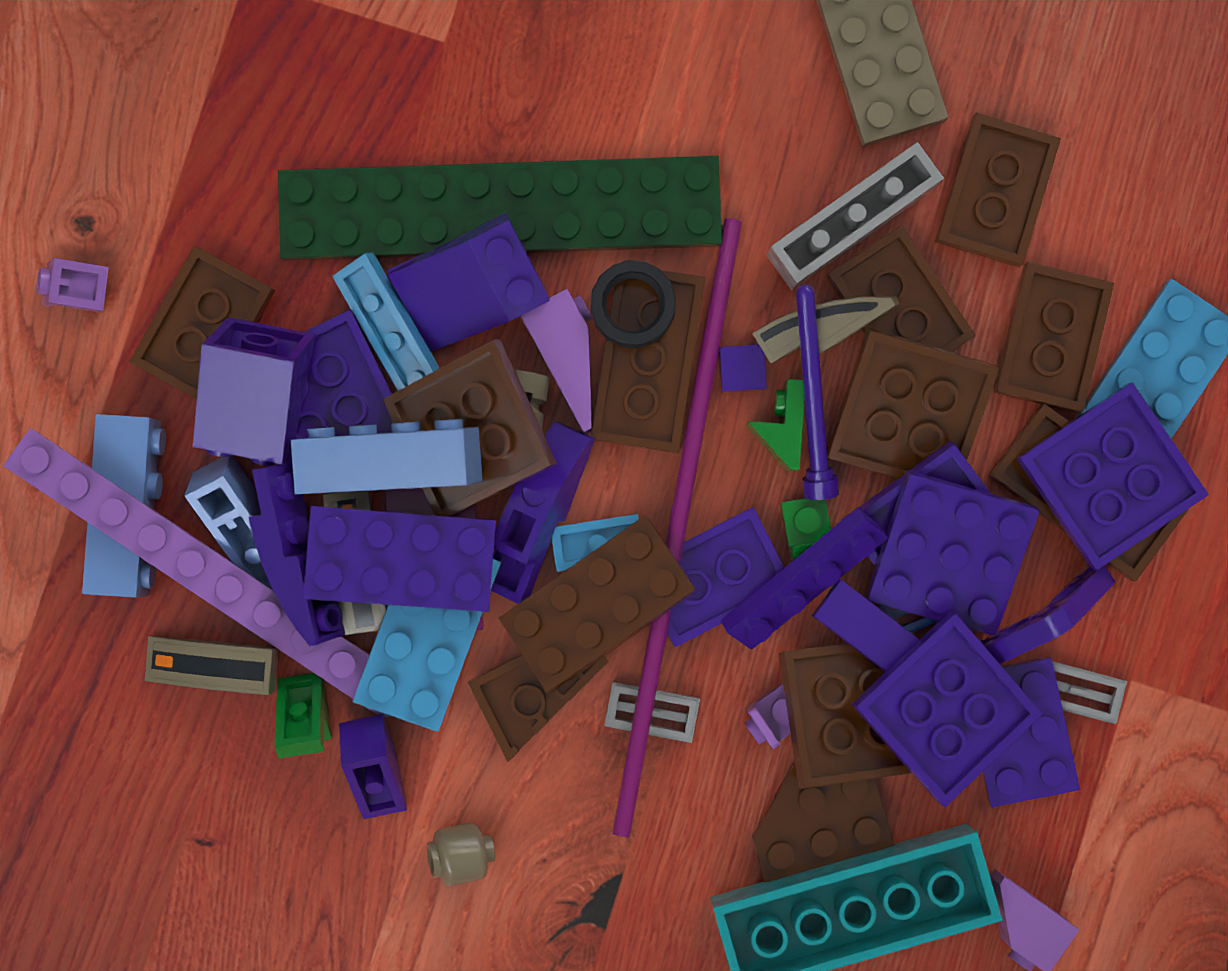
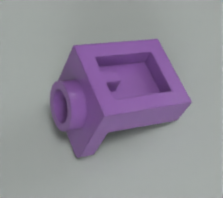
[36,258,109,312]
[744,683,791,749]

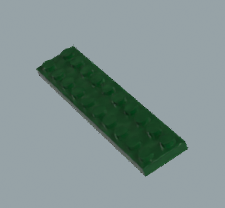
[278,156,722,261]

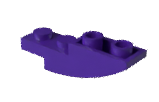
[491,422,596,604]
[248,462,345,646]

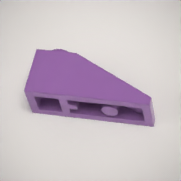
[521,289,592,434]

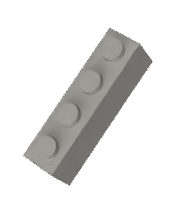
[766,142,944,291]

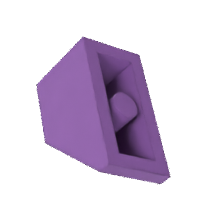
[990,869,1079,971]

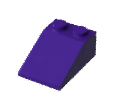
[387,212,550,352]

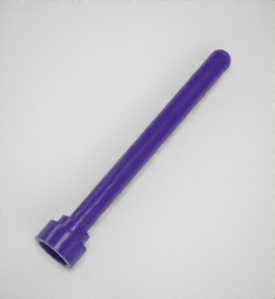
[796,284,839,500]

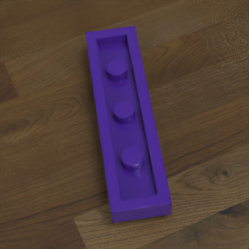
[721,507,888,650]

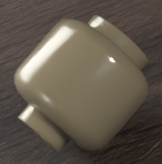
[426,822,495,886]

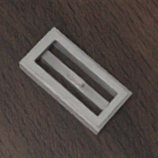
[1037,657,1127,724]
[604,681,700,743]

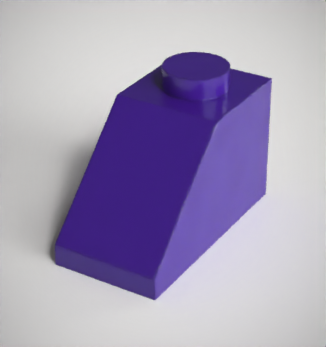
[339,714,407,819]

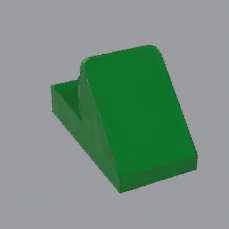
[746,379,804,472]
[780,498,831,563]
[274,673,331,759]

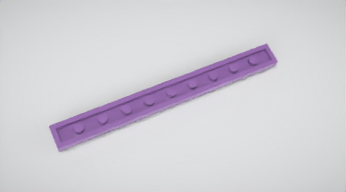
[3,428,388,720]

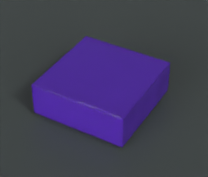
[719,344,767,392]

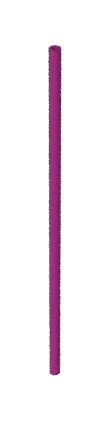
[612,218,742,837]

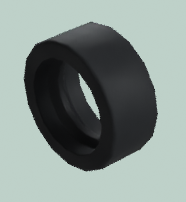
[591,260,676,349]

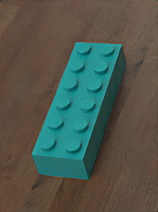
[710,823,1003,971]

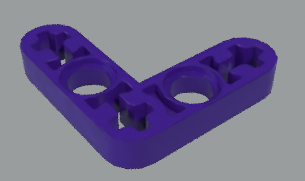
[980,565,1115,664]

